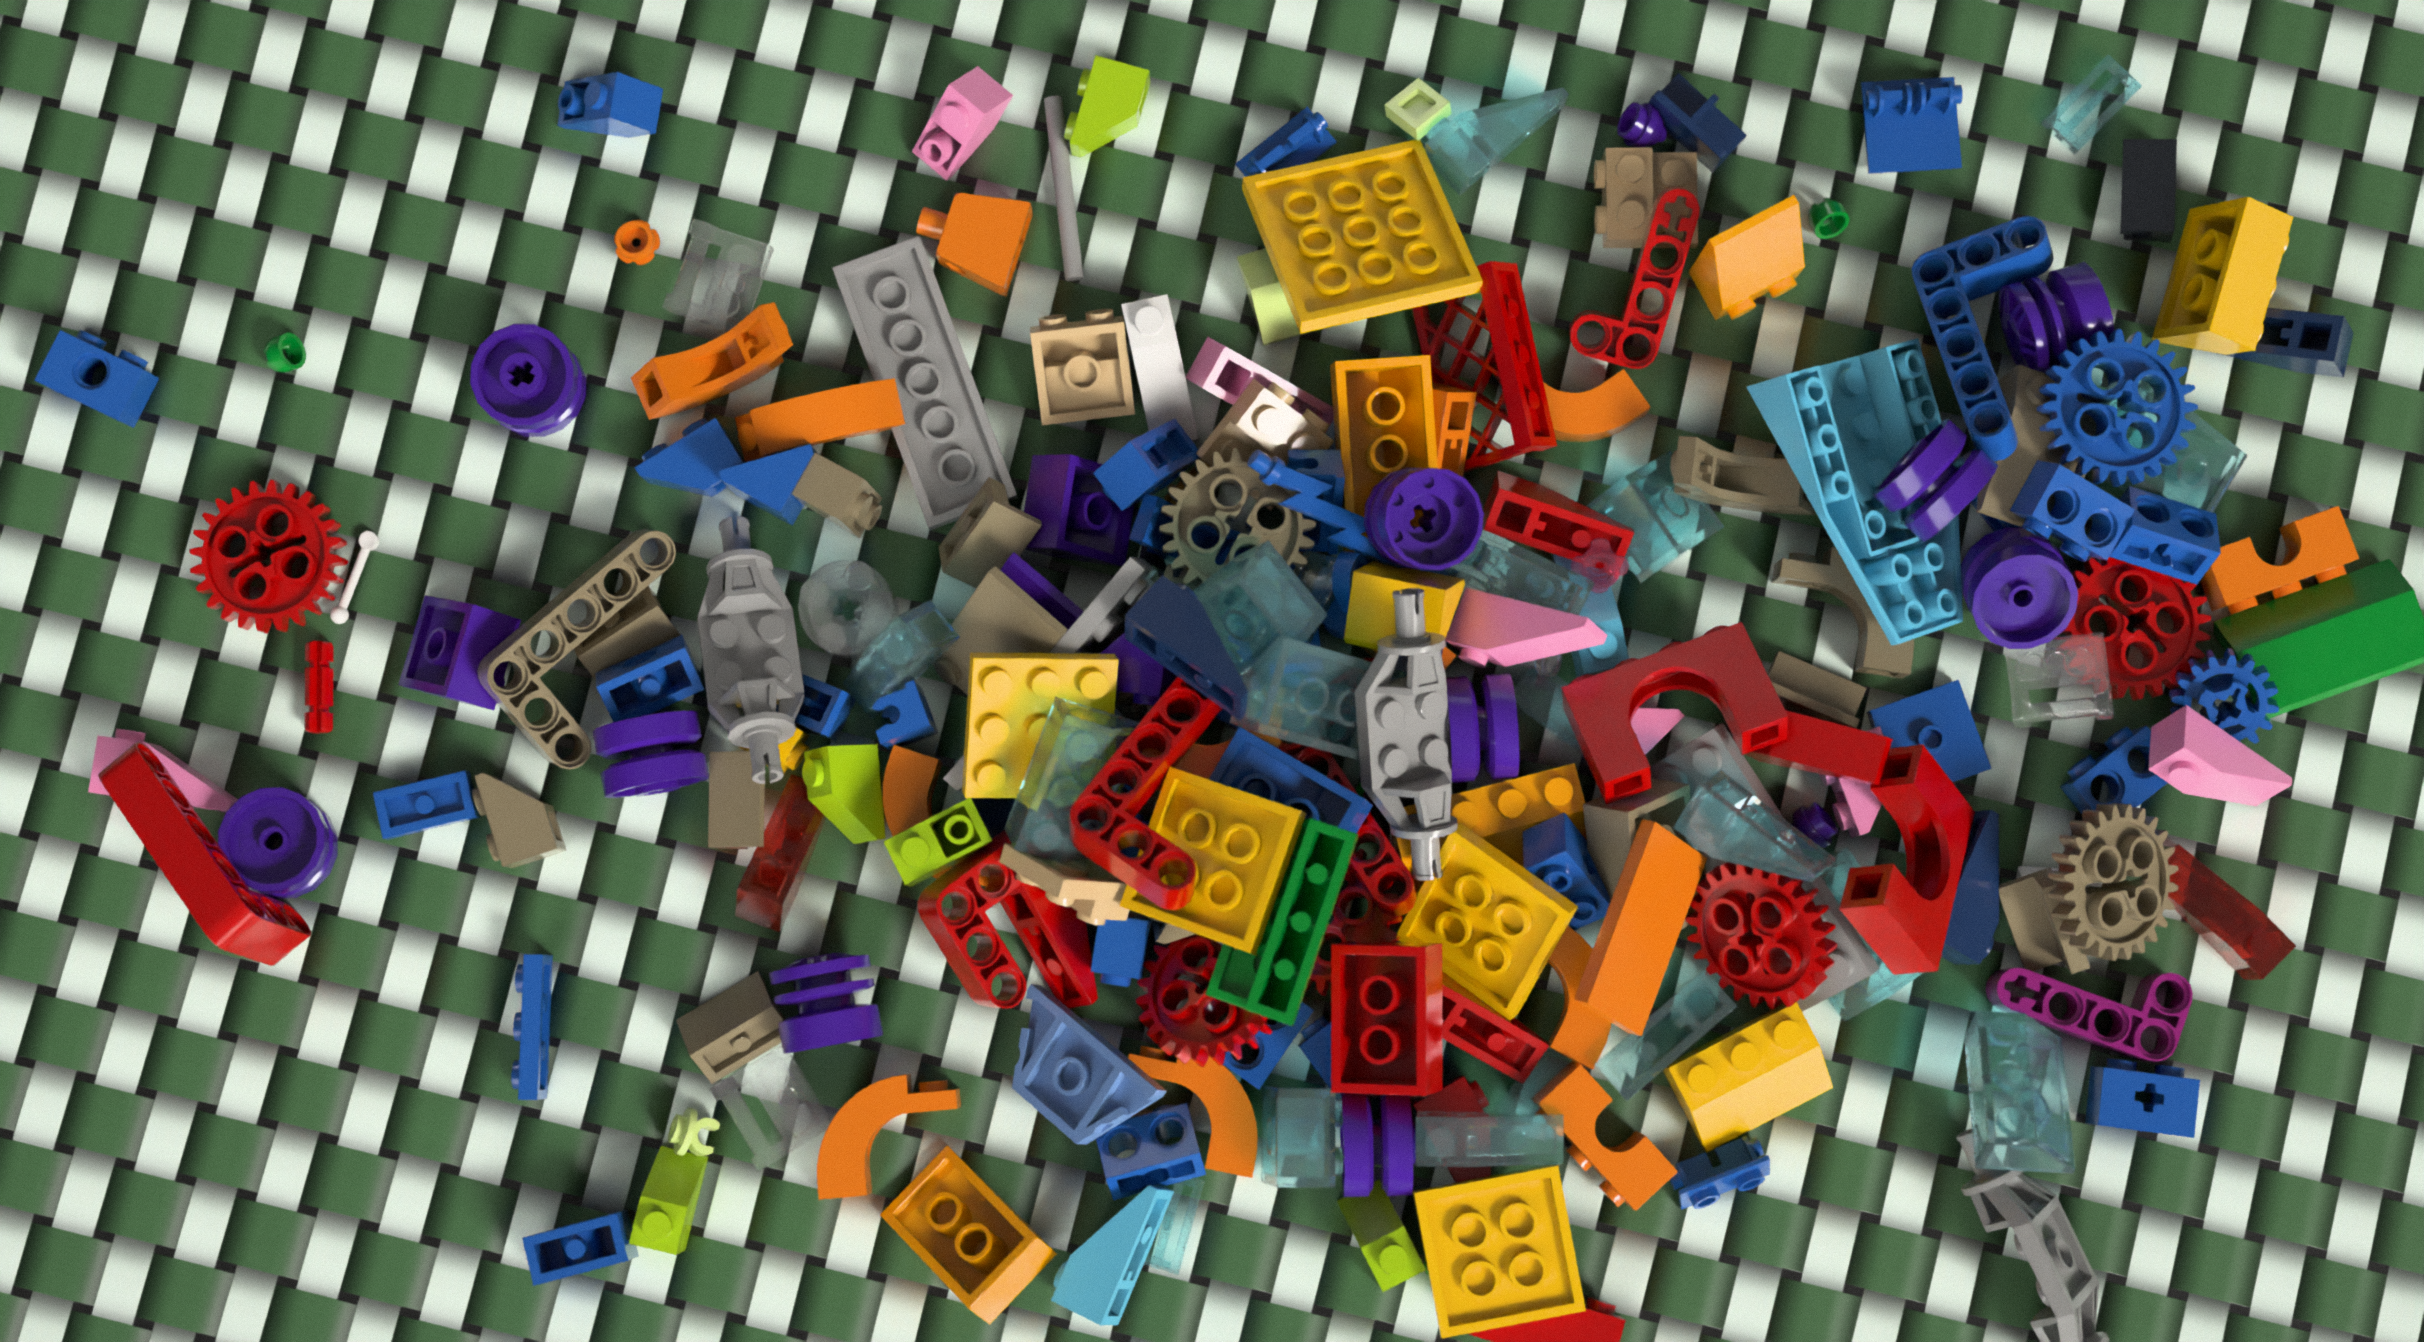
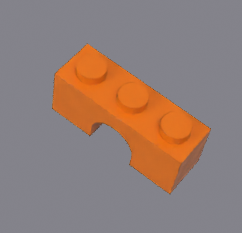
[2200,506,2359,615]
[1531,1060,1678,1211]

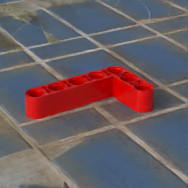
[1268,658,1417,916]
[1070,677,1223,910]
[98,742,311,966]
[918,784,1122,1009]

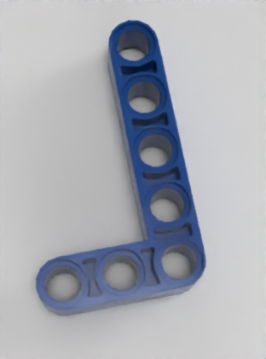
[1912,216,2054,461]

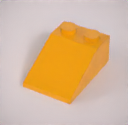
[1689,195,1805,320]
[880,1145,1057,1325]

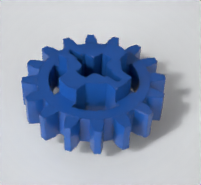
[2169,648,2279,744]

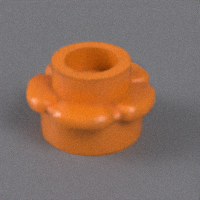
[614,220,660,265]

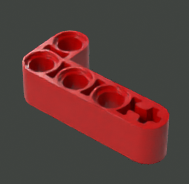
[1569,186,1700,369]

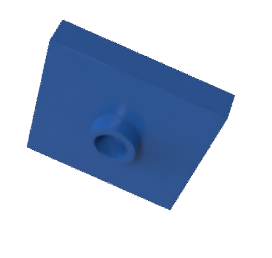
[1866,680,1992,782]

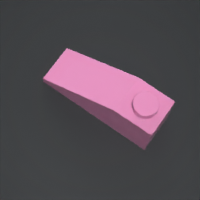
[1186,337,1334,433]
[1445,588,1607,668]
[2148,705,2292,806]
[88,729,238,812]

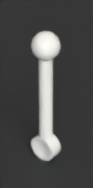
[330,531,379,624]

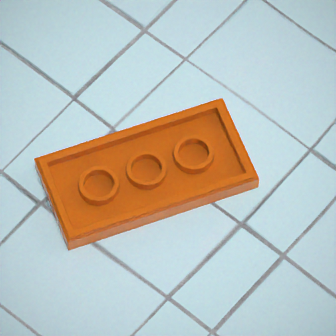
[1574,819,1707,1037]

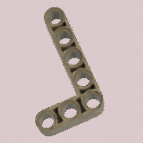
[477,529,676,769]

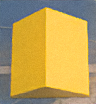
[1344,561,1465,656]

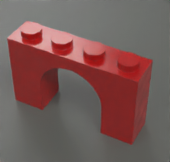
[1561,622,1788,805]
[1839,744,1975,975]

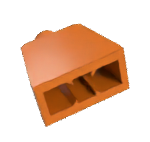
[916,193,1033,297]

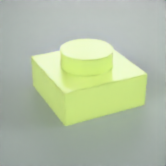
[1384,78,1452,141]

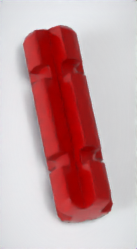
[304,641,334,734]

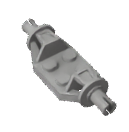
[697,516,804,784]
[1355,588,1458,881]
[1956,1124,2110,1342]

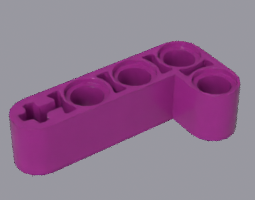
[1986,968,2193,1062]

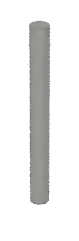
[1044,96,1084,281]

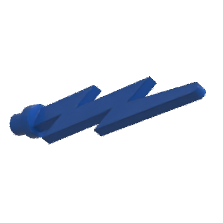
[1247,449,1416,569]

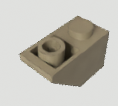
[792,453,882,539]
[472,773,567,868]

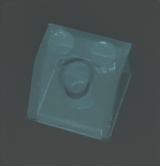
[1587,451,1724,583]
[1193,540,1327,676]
[1261,1086,1343,1188]

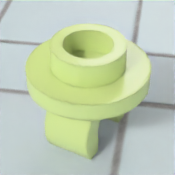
[668,1107,720,1156]

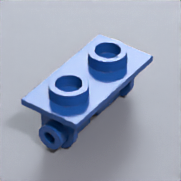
[1235,107,1337,177]
[1670,1136,1770,1210]

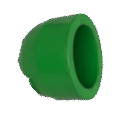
[1808,197,1850,239]
[263,332,306,373]

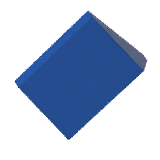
[718,444,818,526]

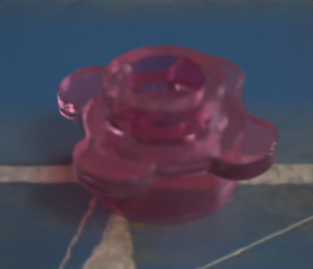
[1571,538,1629,593]

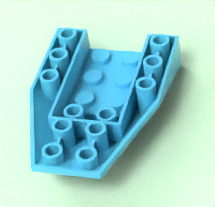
[1747,338,1963,646]

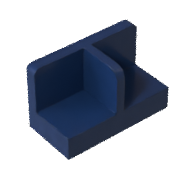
[1649,73,1747,173]

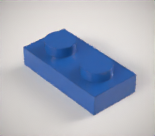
[373,770,480,840]

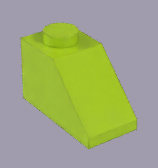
[802,744,886,844]
[629,1146,709,1255]
[1337,1179,1426,1292]

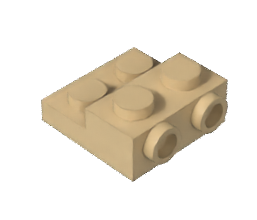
[1594,148,1698,248]
[1030,309,1135,425]
[1196,379,1334,511]
[999,843,1129,925]

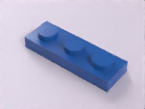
[511,954,553,1100]

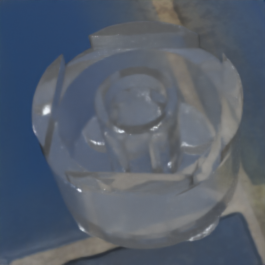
[798,560,899,661]

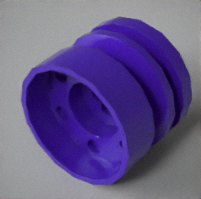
[1999,262,2115,374]
[1364,467,1484,570]
[769,952,883,1054]

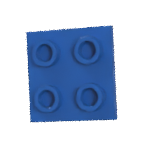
[1861,77,1963,174]

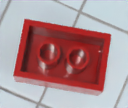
[1331,941,1442,1096]

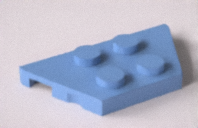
[1012,984,1167,1145]

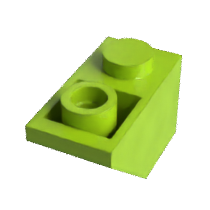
[1064,55,1150,158]
[883,798,993,887]

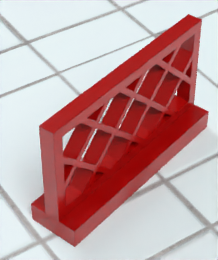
[1412,261,1557,473]

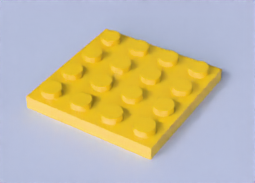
[1242,139,1483,334]

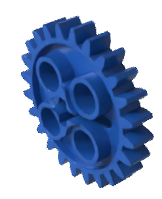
[2037,329,2198,487]

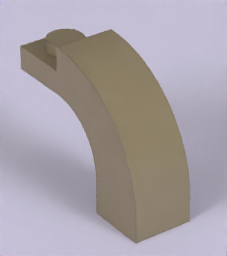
[1670,436,1815,515]
[1772,547,1914,679]

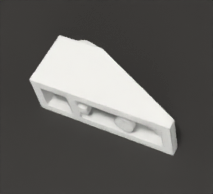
[1121,294,1199,442]

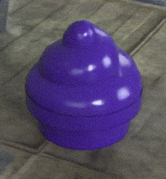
[1617,102,1667,148]
[1790,802,1838,850]

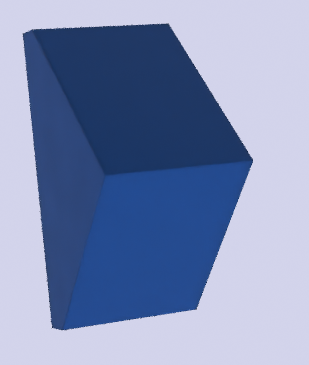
[776,674,856,742]

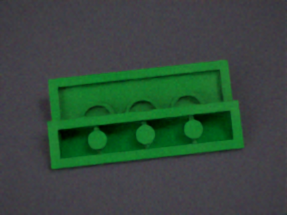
[2213,559,2424,718]
[1205,818,1359,1026]

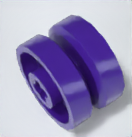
[470,324,586,437]
[1873,419,1998,542]
[1961,527,2078,649]
[1446,673,1519,782]
[592,711,709,798]
[218,787,338,899]
[1340,1093,1416,1197]

